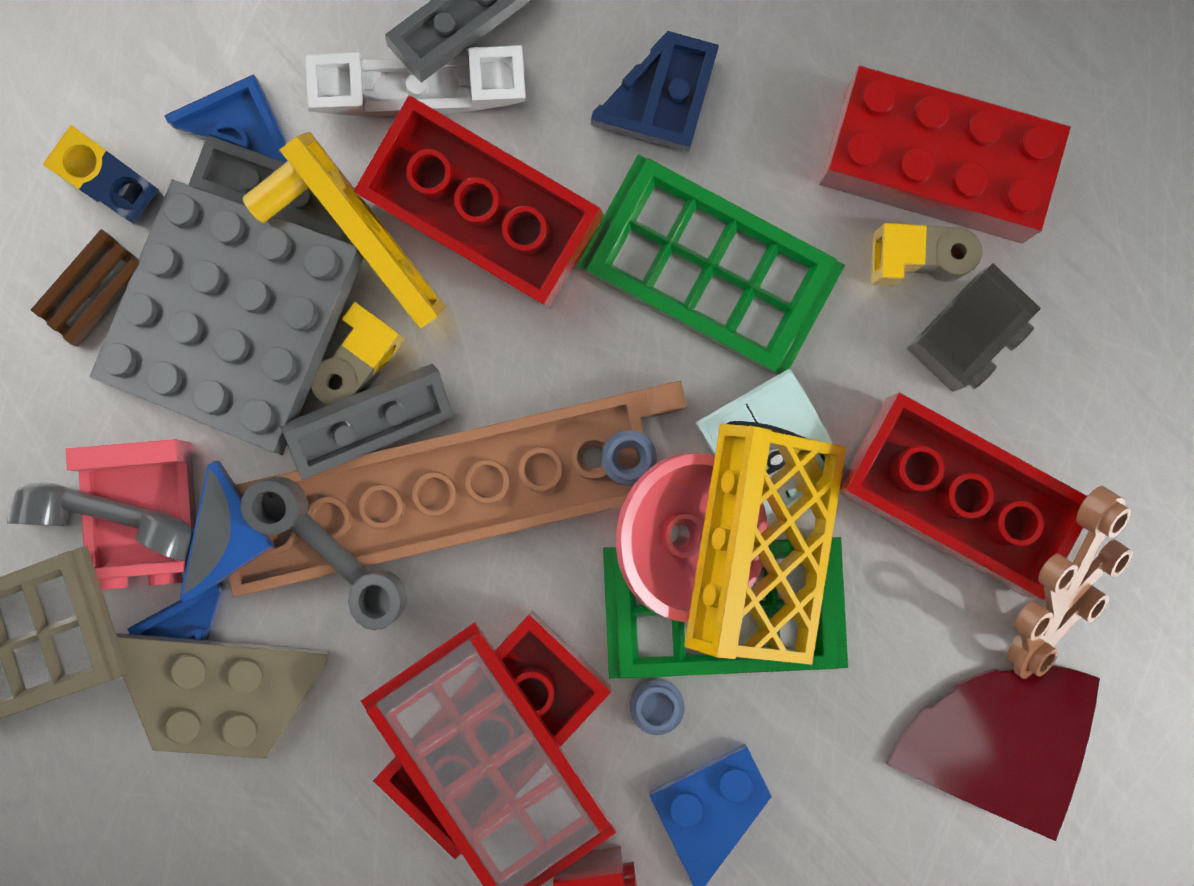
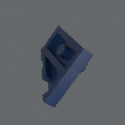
[591,31,719,152]

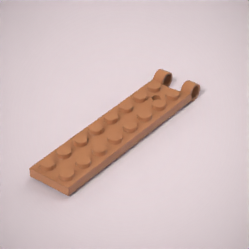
[228,381,688,597]

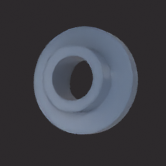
[602,430,657,486]

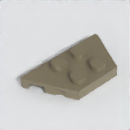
[116,633,329,758]

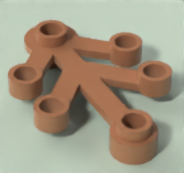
[1006,486,1133,679]

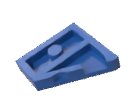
[649,744,772,886]

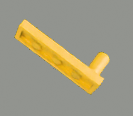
[243,131,446,329]

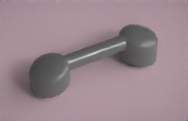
[240,477,407,630]
[6,483,194,561]

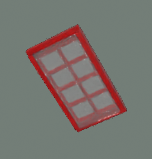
[360,622,617,886]

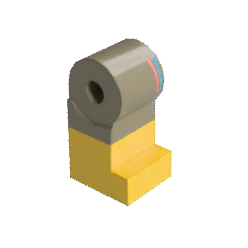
[871,223,982,286]
[311,302,406,405]

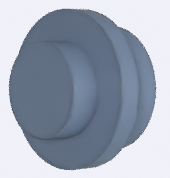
[630,679,685,735]

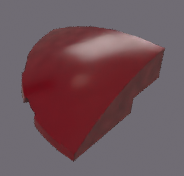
[886,665,1100,841]

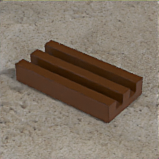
[31,229,140,346]

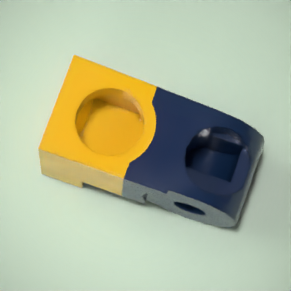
[42,125,159,225]

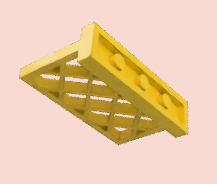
[684,424,846,665]

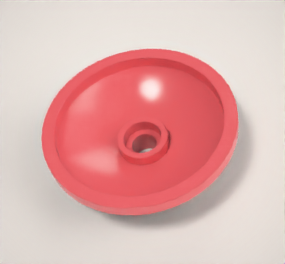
[616,453,768,622]

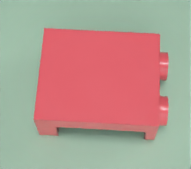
[65,439,196,590]

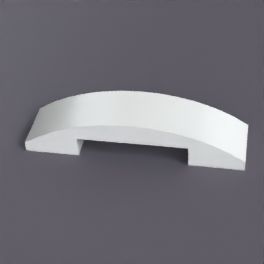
[305,45,526,116]

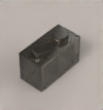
[906,263,1041,392]

